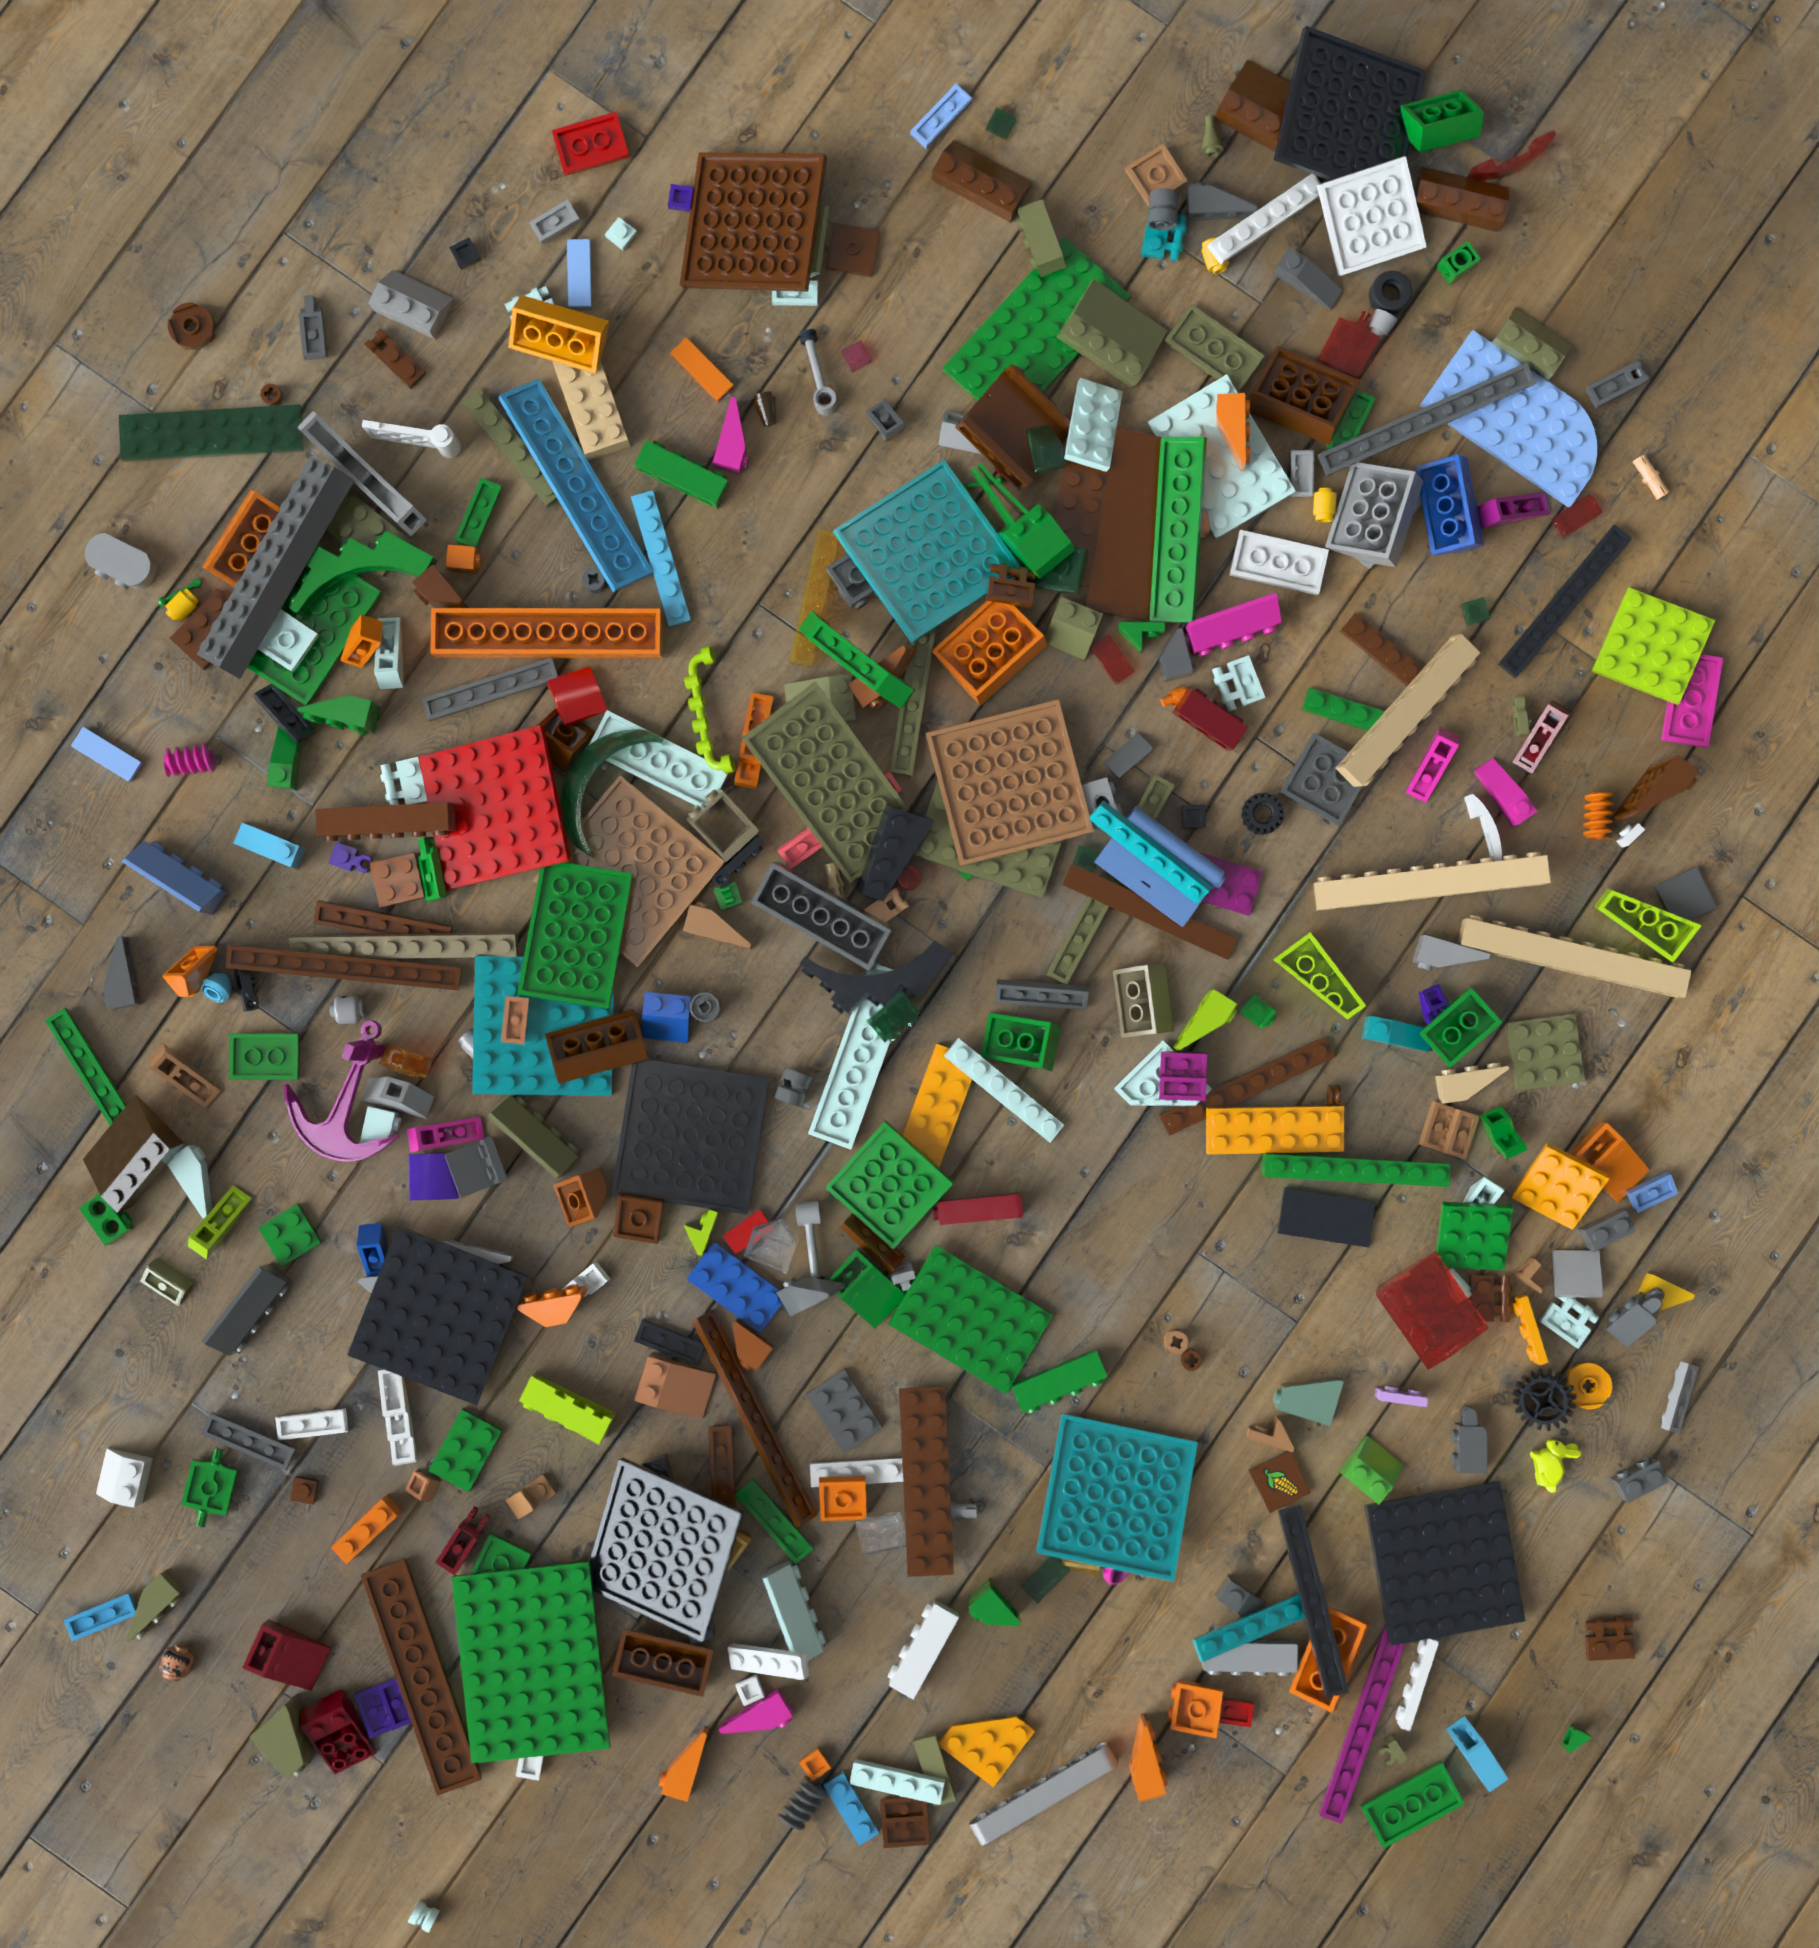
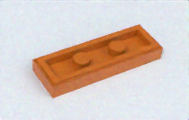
[670,338,734,402]

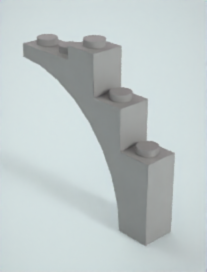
[297,411,427,536]

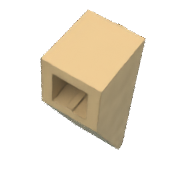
[1435,1062,1509,1103]

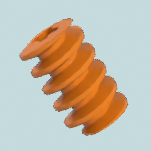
[1583,792,1614,840]

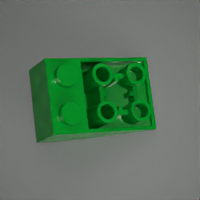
[297,695,381,736]
[827,1248,905,1329]

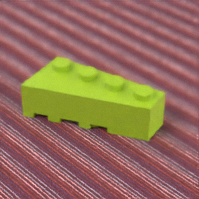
[519,1373,617,1445]

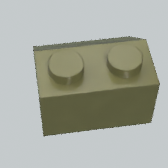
[1045,597,1103,660]

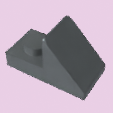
[866,400,905,442]

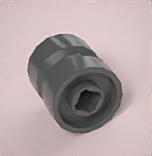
[1148,189,1179,230]
[690,992,722,1023]
[774,1068,813,1108]

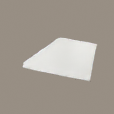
[561,1261,610,1297]

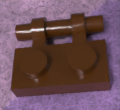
[986,563,1036,608]
[1469,1275,1512,1322]
[1585,1616,1635,1661]

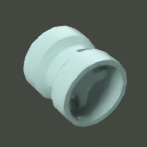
[408,1900,440,1933]

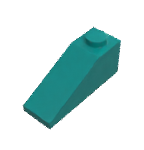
[1361,1016,1430,1052]

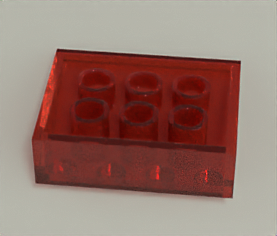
[1375,1251,1489,1370]

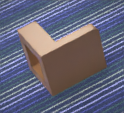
[1515,1258,1550,1294]

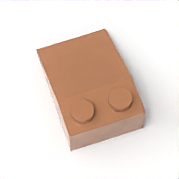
[634,1354,716,1418]

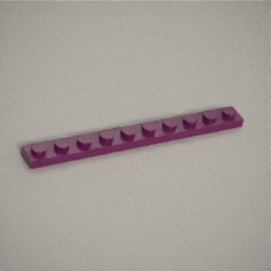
[1318,1625,1405,1824]

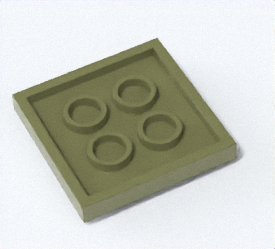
[1505,1014,1585,1091]

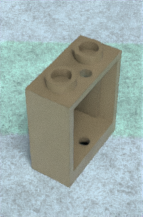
[686,788,759,862]

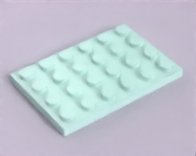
[1148,374,1296,540]

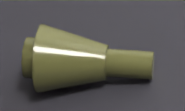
[1201,115,1224,158]

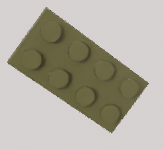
[1164,304,1265,393]
[326,490,412,578]

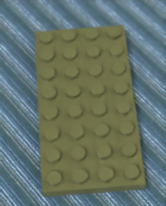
[741,682,910,883]

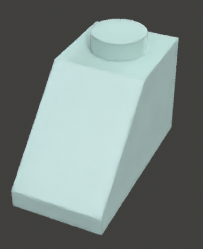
[360,1106,401,1143]

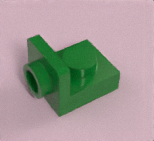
[1238,994,1276,1029]

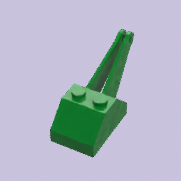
[971,463,1075,579]

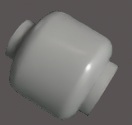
[329,994,364,1025]

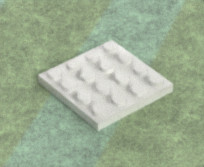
[1317,156,1426,275]

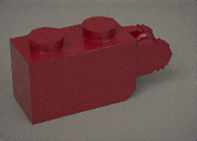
[435,1506,491,1575]

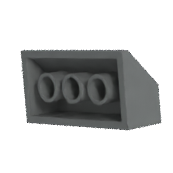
[201,1264,292,1356]

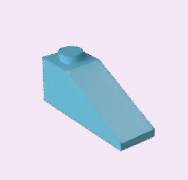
[233,823,306,869]

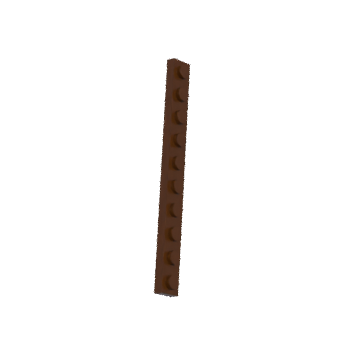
[225,945,462,991]
[692,1310,817,1528]

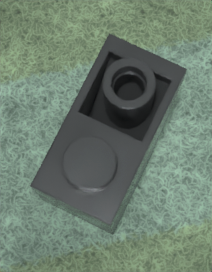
[1159,628,1195,682]

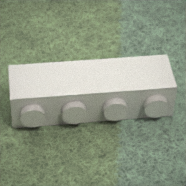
[887,1599,959,1700]

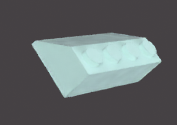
[763,1560,826,1661]

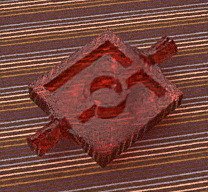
[1318,311,1380,379]

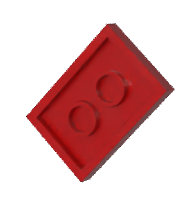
[551,112,630,176]

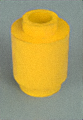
[1201,237,1230,274]
[1313,488,1337,523]
[165,588,200,622]

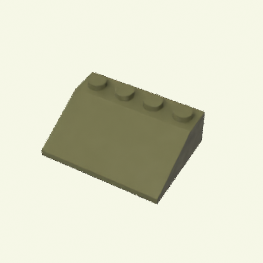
[1056,279,1167,388]

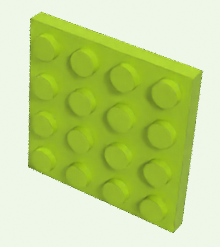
[1592,587,1715,705]

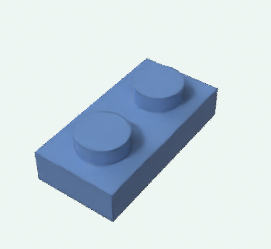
[1626,1172,1678,1213]

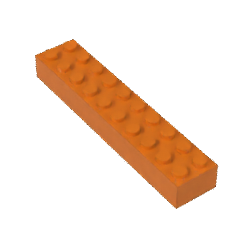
[431,608,663,659]

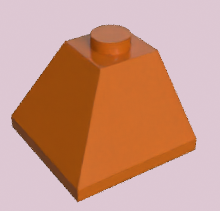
[162,946,218,997]

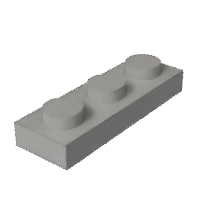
[1661,1361,1699,1433]

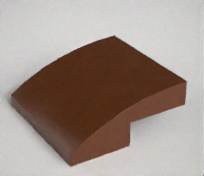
[880,1797,930,1848]

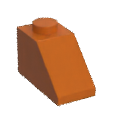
[341,614,383,668]

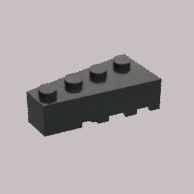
[857,803,934,901]

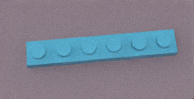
[631,490,691,628]

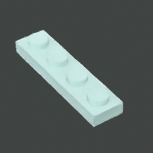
[850,1759,945,1805]

